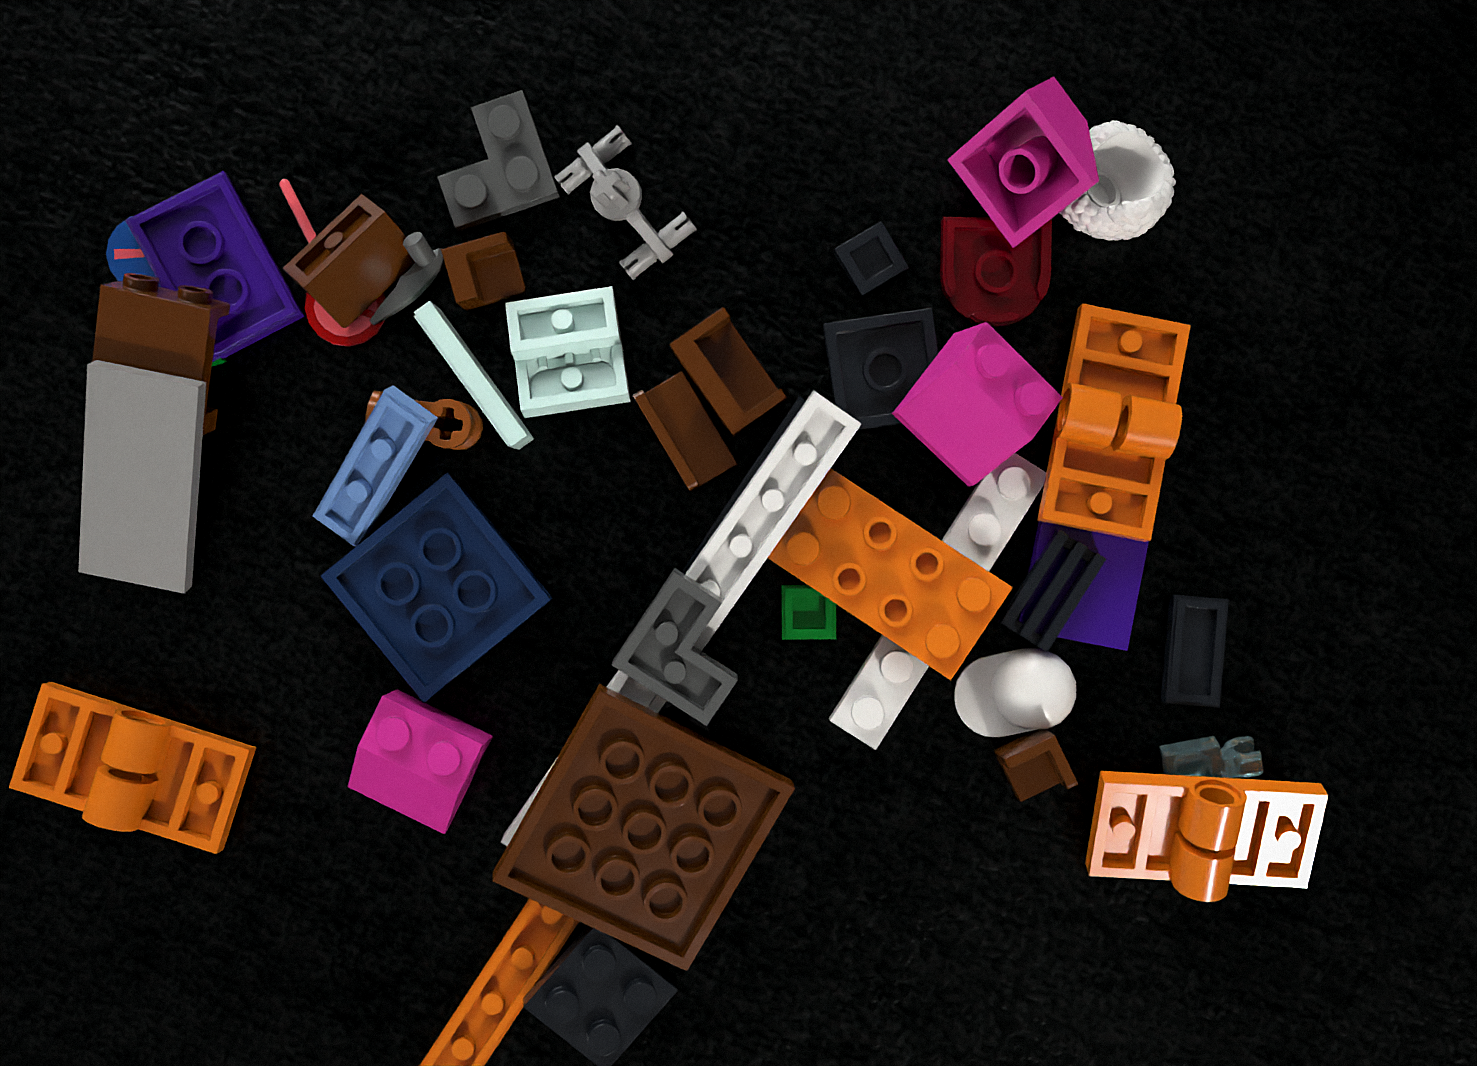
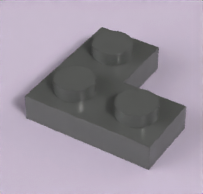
[437,90,560,232]
[612,568,738,726]

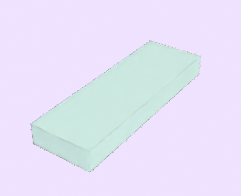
[414,301,534,449]

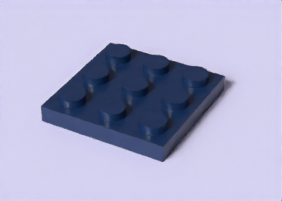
[321,473,553,703]

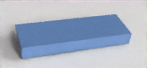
[313,385,438,547]

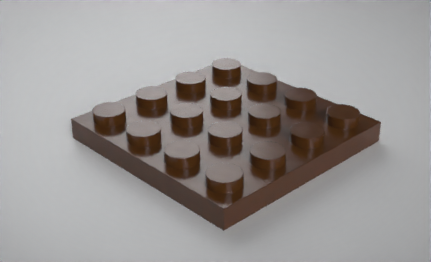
[492,684,795,971]

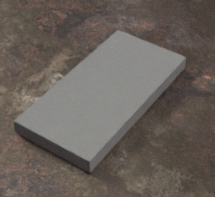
[78,360,206,593]

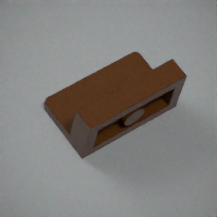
[283,194,415,328]
[633,371,737,492]

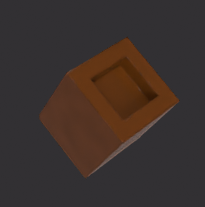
[441,232,526,311]
[994,729,1078,802]

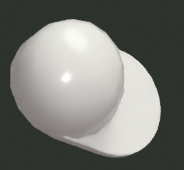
[954,648,1076,737]

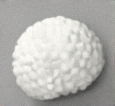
[1059,121,1176,241]

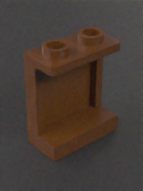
[92,273,230,435]

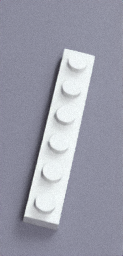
[829,453,1046,750]

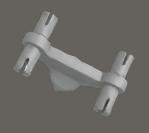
[554,125,697,280]

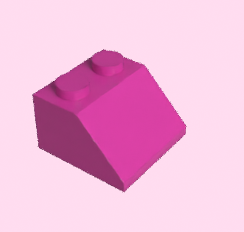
[947,77,1099,248]
[892,322,1063,486]
[348,689,493,834]

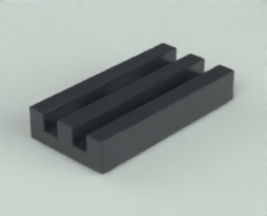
[998,530,1106,652]

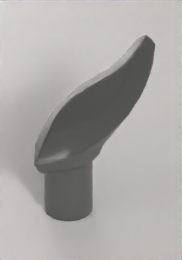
[370,232,444,326]

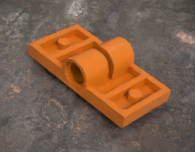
[1037,304,1191,542]
[768,468,1013,680]
[9,682,256,854]
[1085,771,1328,902]

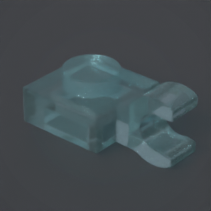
[1160,736,1263,778]

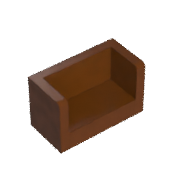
[669,307,787,438]

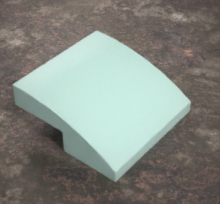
[505,286,631,418]

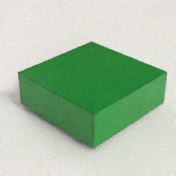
[781,585,836,640]

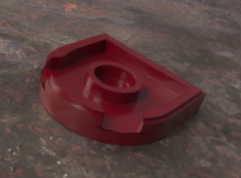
[940,217,1052,328]

